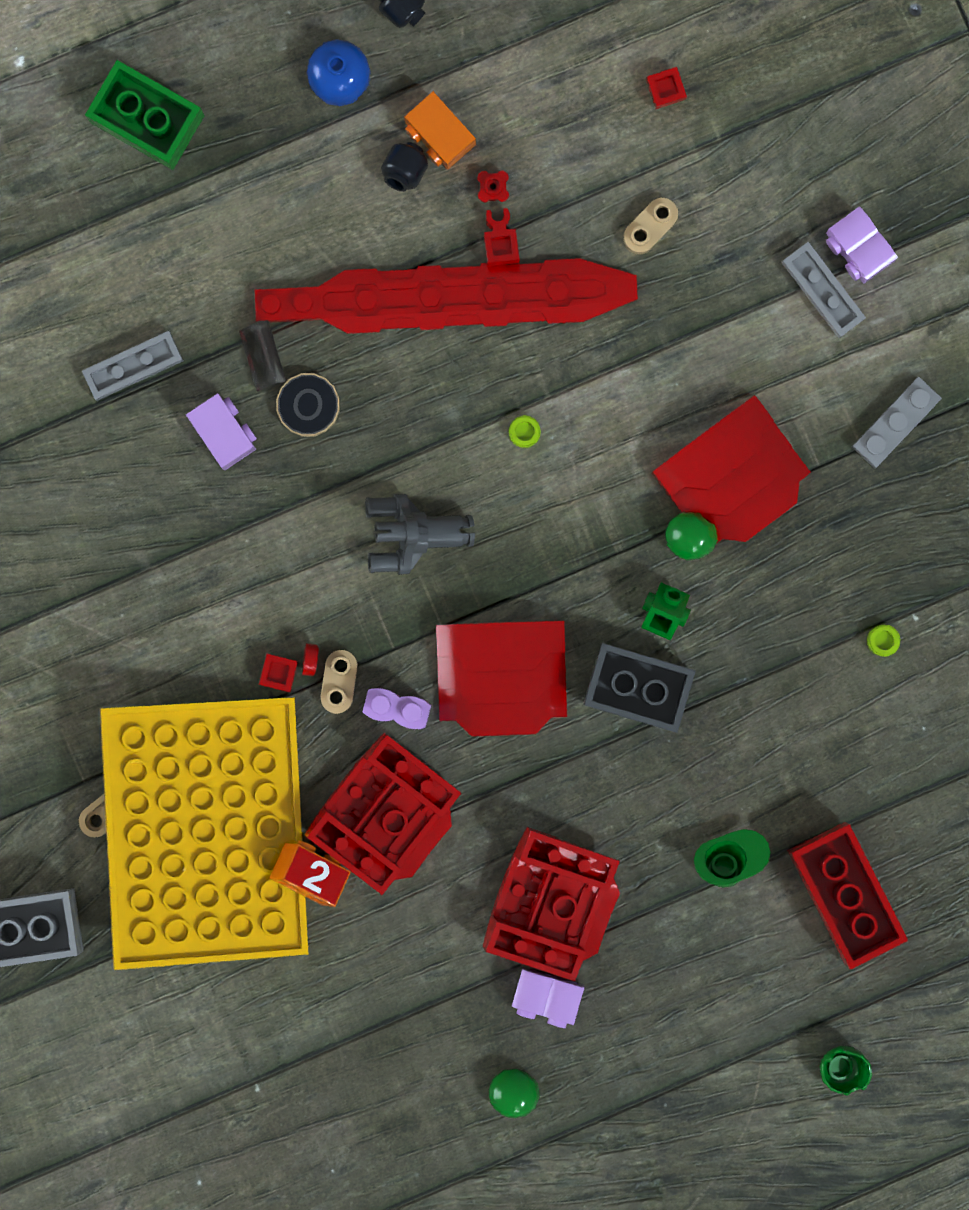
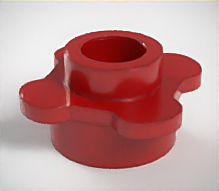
[477,170,509,203]

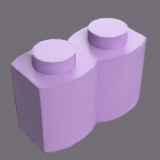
[826,206,898,284]
[363,688,431,729]
[512,967,584,1028]

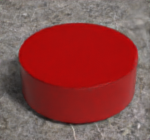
[302,643,319,676]

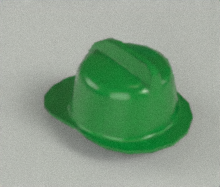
[694,829,771,888]

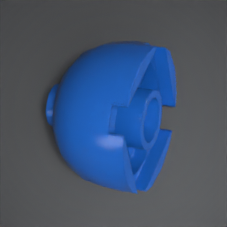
[307,39,371,106]

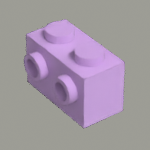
[186,393,257,470]

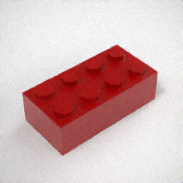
[787,822,908,970]

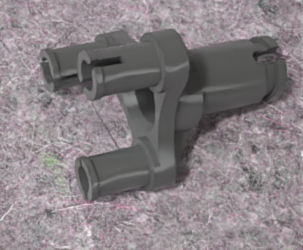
[365,494,475,575]

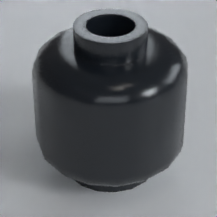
[379,0,426,28]
[381,142,428,192]

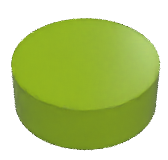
[509,415,541,448]
[867,625,900,657]

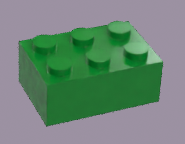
[85,60,205,170]

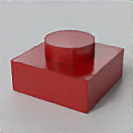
[646,67,687,109]
[259,654,299,692]

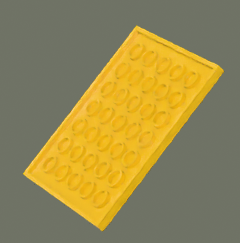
[100,697,308,970]

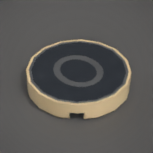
[276,373,340,437]

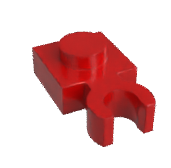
[484,208,520,266]

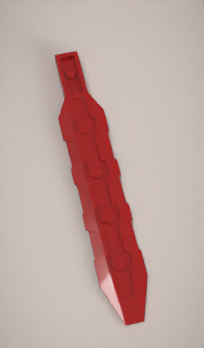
[254,258,638,334]

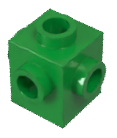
[641,582,691,641]

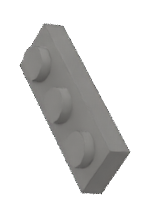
[781,242,866,338]
[82,331,183,401]
[852,377,942,469]

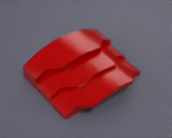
[652,395,811,544]
[436,621,567,736]
[304,733,462,895]
[483,827,620,981]

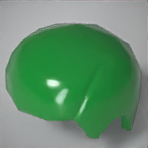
[665,512,718,560]
[819,1046,873,1096]
[488,1069,540,1118]

